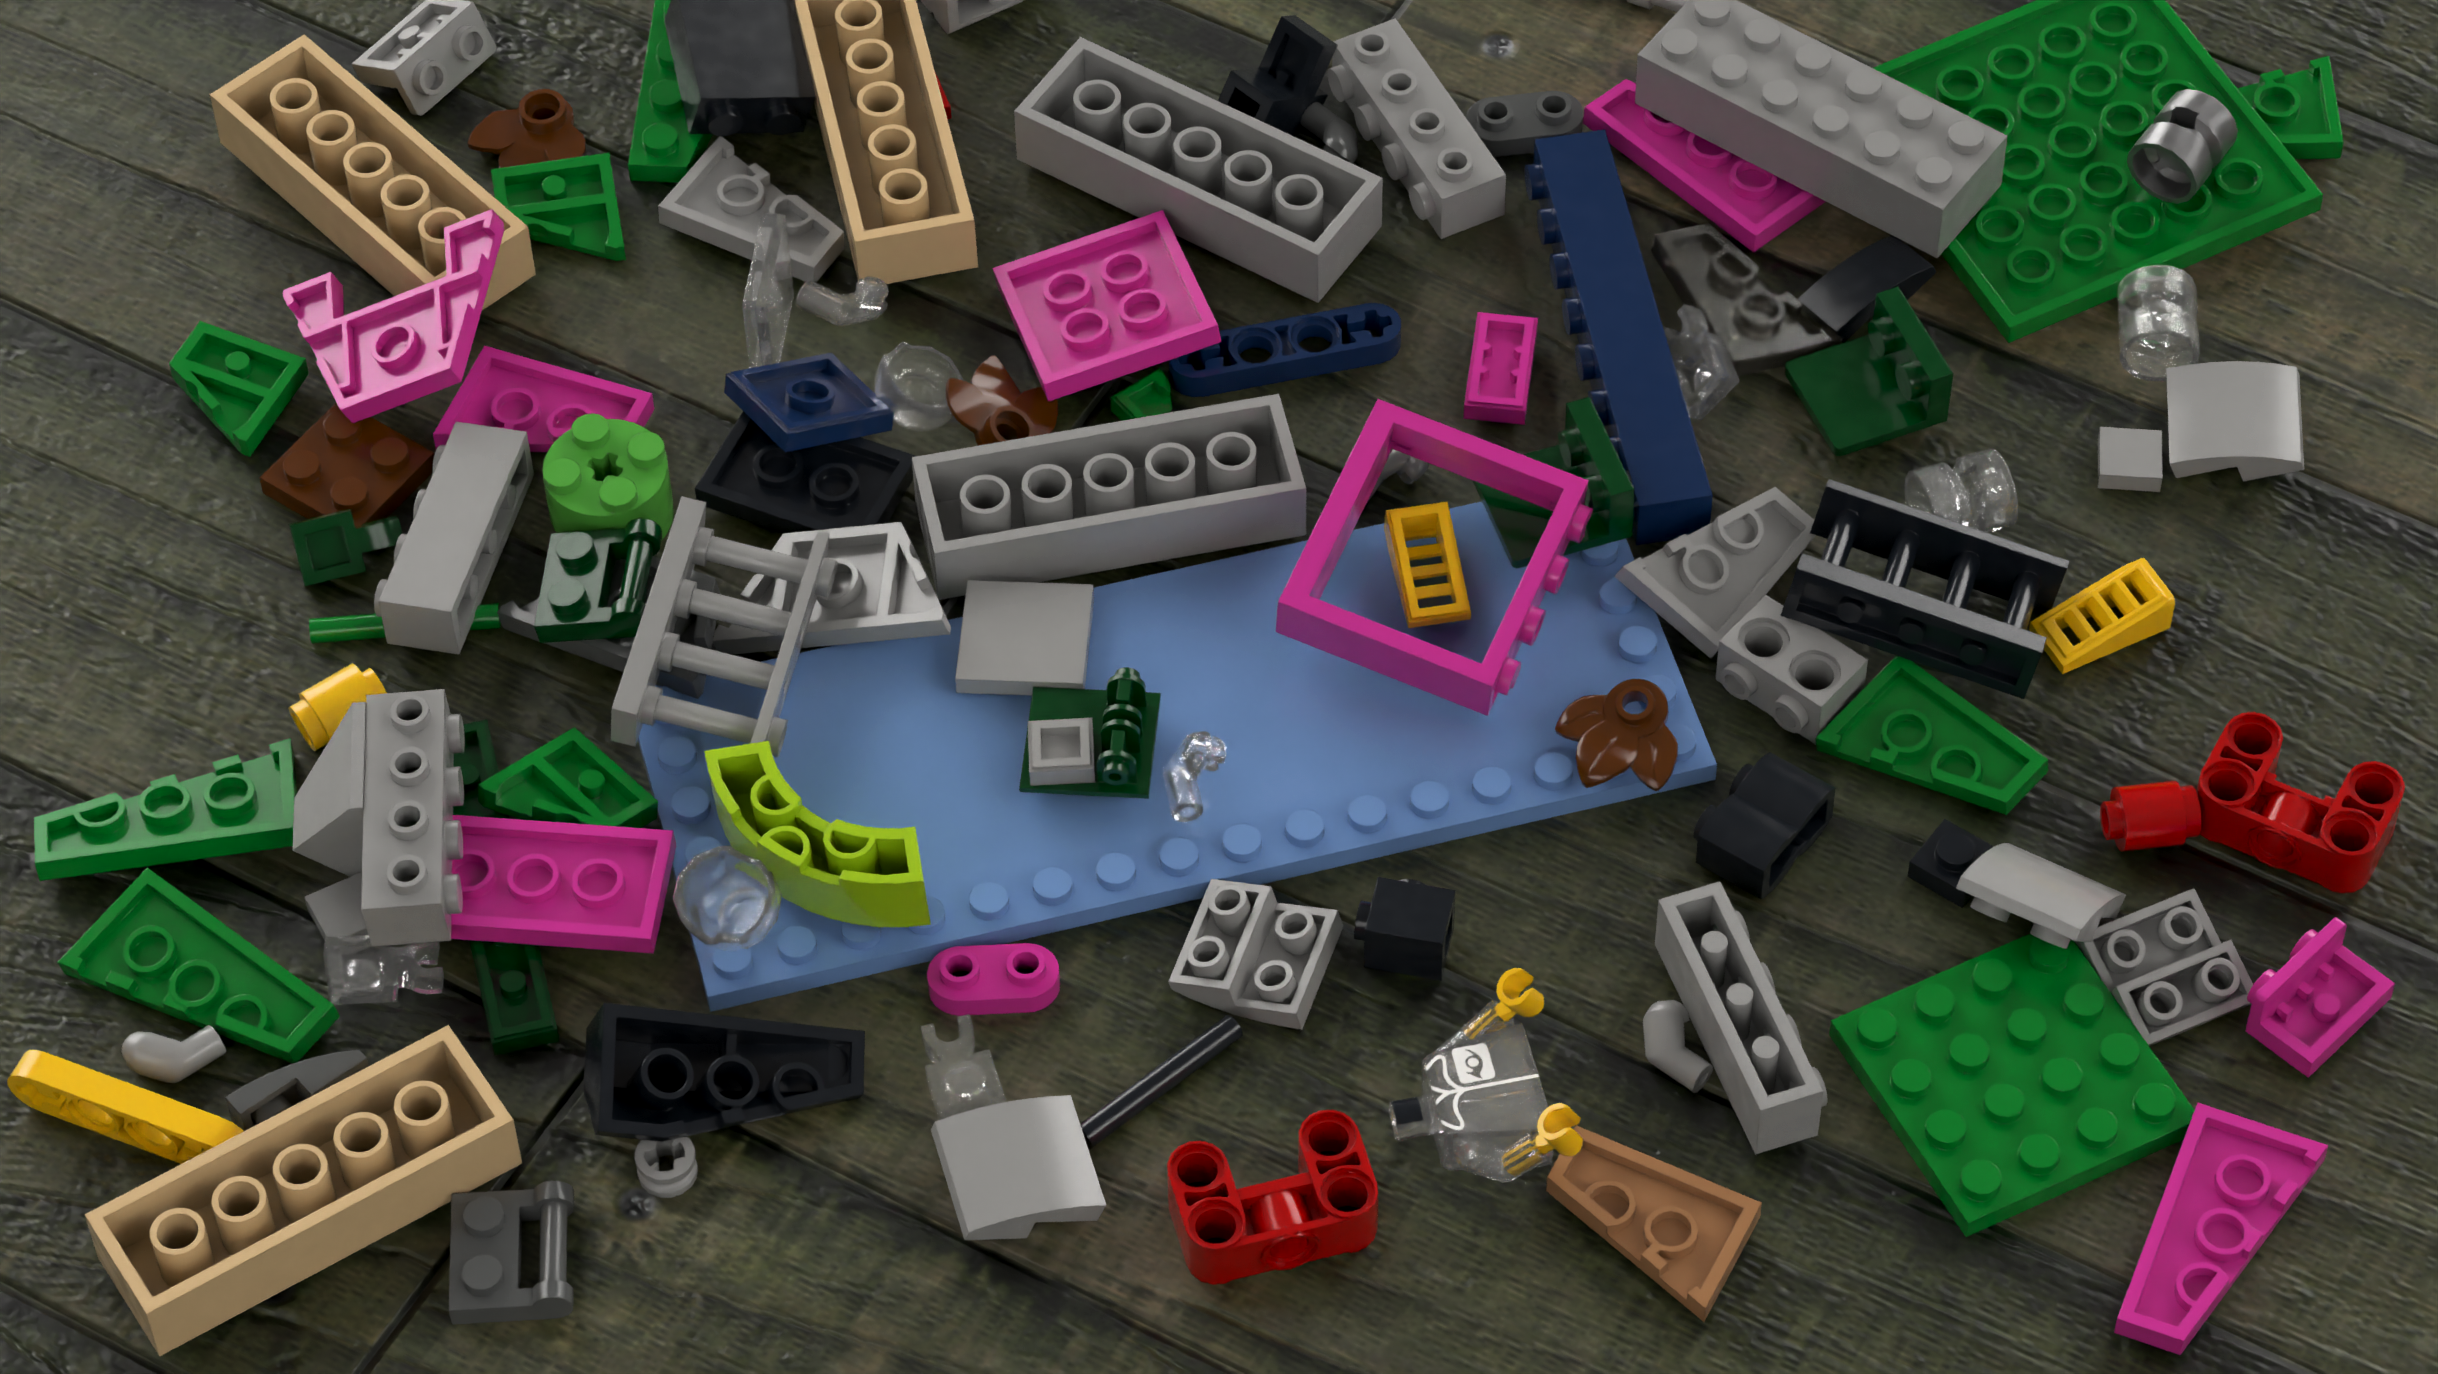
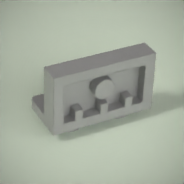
[352,0,497,116]

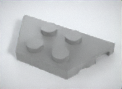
[713,522,951,655]

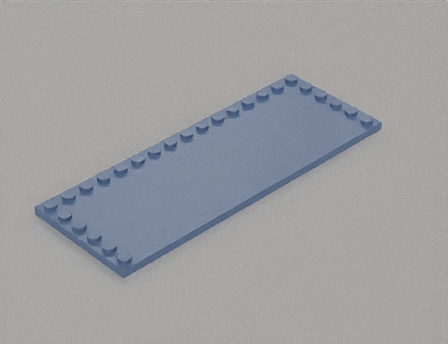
[638,501,1717,1012]

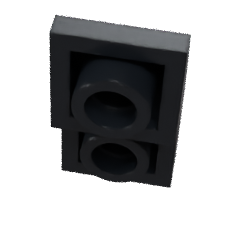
[1797,235,1936,343]

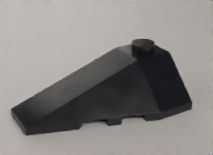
[584,1003,865,1142]

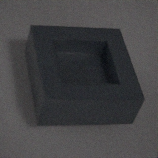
[1907,819,1994,908]

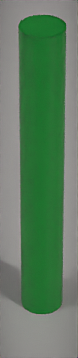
[309,603,501,644]

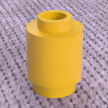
[289,663,387,751]

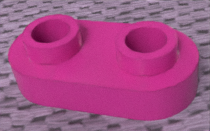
[927,943,1060,1016]

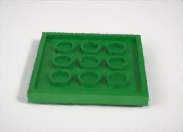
[1829,934,2195,1237]

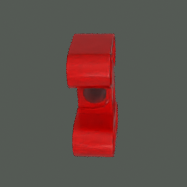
[2197,712,2405,893]
[1167,1110,1378,1285]

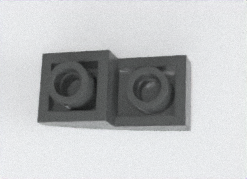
[225,1050,369,1131]

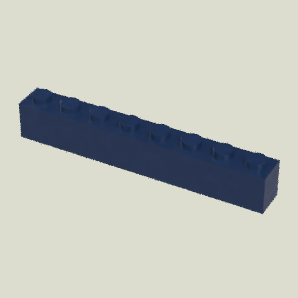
[1525,129,1713,545]

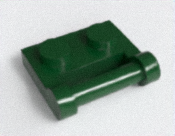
[534,518,662,643]

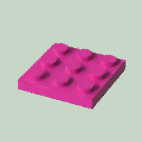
[992,210,1222,402]

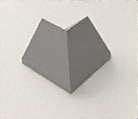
[293,702,366,877]

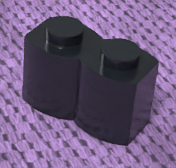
[1693,752,1836,899]

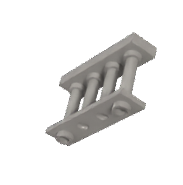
[611,496,837,757]

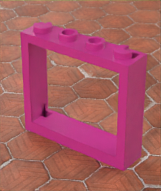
[1276,399,1593,716]

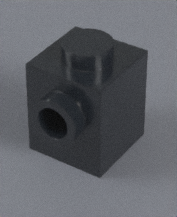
[1354,877,1456,981]

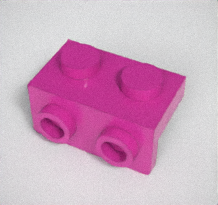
[2245,917,2395,1078]

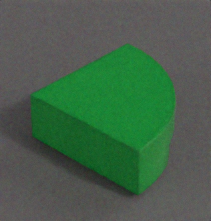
[1111,368,1172,421]

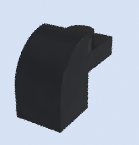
[1218,15,1338,137]

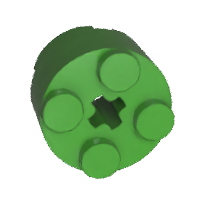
[543,413,674,541]

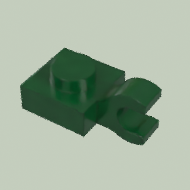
[288,509,403,586]

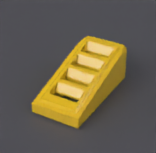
[1384,501,1471,628]
[2029,558,2175,674]

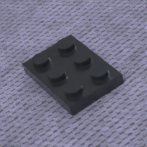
[695,411,916,533]

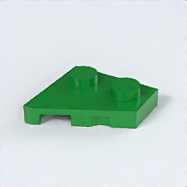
[491,152,626,261]
[169,321,309,457]

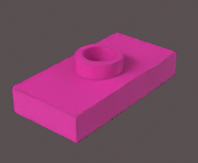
[1463,312,1538,425]

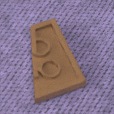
[1546,1125,1762,1322]

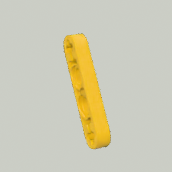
[7,1050,244,1164]

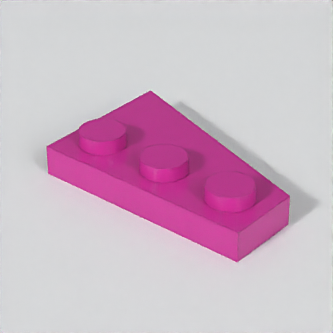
[433,346,654,452]

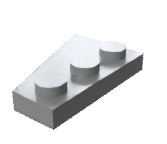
[658,136,844,285]
[1614,487,1816,659]

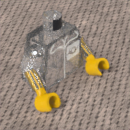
[1389,968,1583,1183]

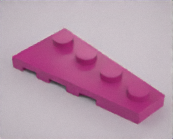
[2114,1103,2329,1355]

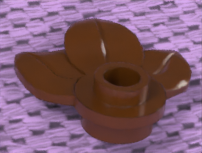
[468,89,586,168]
[946,355,1058,446]
[1555,679,1678,791]

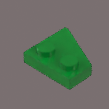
[478,727,658,828]

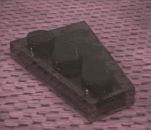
[1651,223,1842,378]

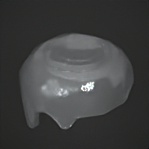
[874,342,963,432]
[673,846,782,952]

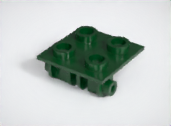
[1019,667,1161,799]

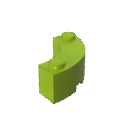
[704,741,931,927]

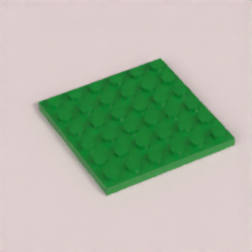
[1873,0,2323,343]

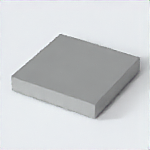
[955,580,1094,696]

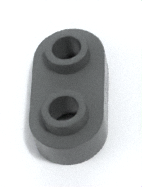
[1466,91,1583,157]

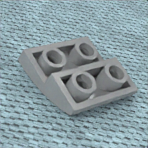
[2166,361,2304,481]
[1956,843,2126,949]
[1168,879,1343,1030]
[2074,888,2253,1046]
[931,1095,1106,1240]

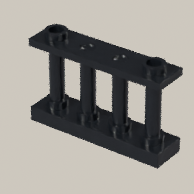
[1781,479,2069,699]

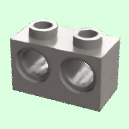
[1715,595,1868,745]

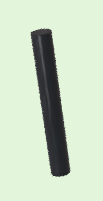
[1080,1015,1243,1149]

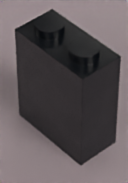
[664,0,816,136]

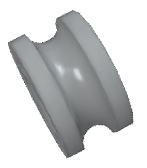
[635,1136,698,1198]

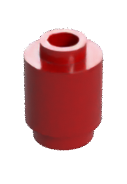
[2100,780,2201,852]

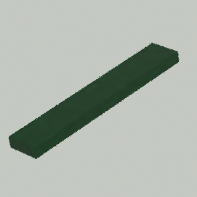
[453,719,559,1056]

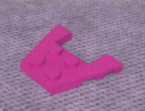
[283,209,504,423]

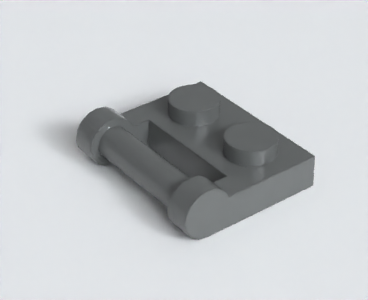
[449,1181,574,1325]

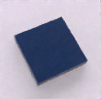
[724,352,894,452]

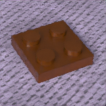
[259,402,434,527]

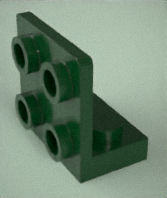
[1784,287,1954,456]
[1472,397,1634,568]

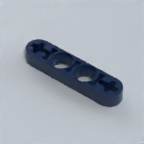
[1169,303,1401,397]

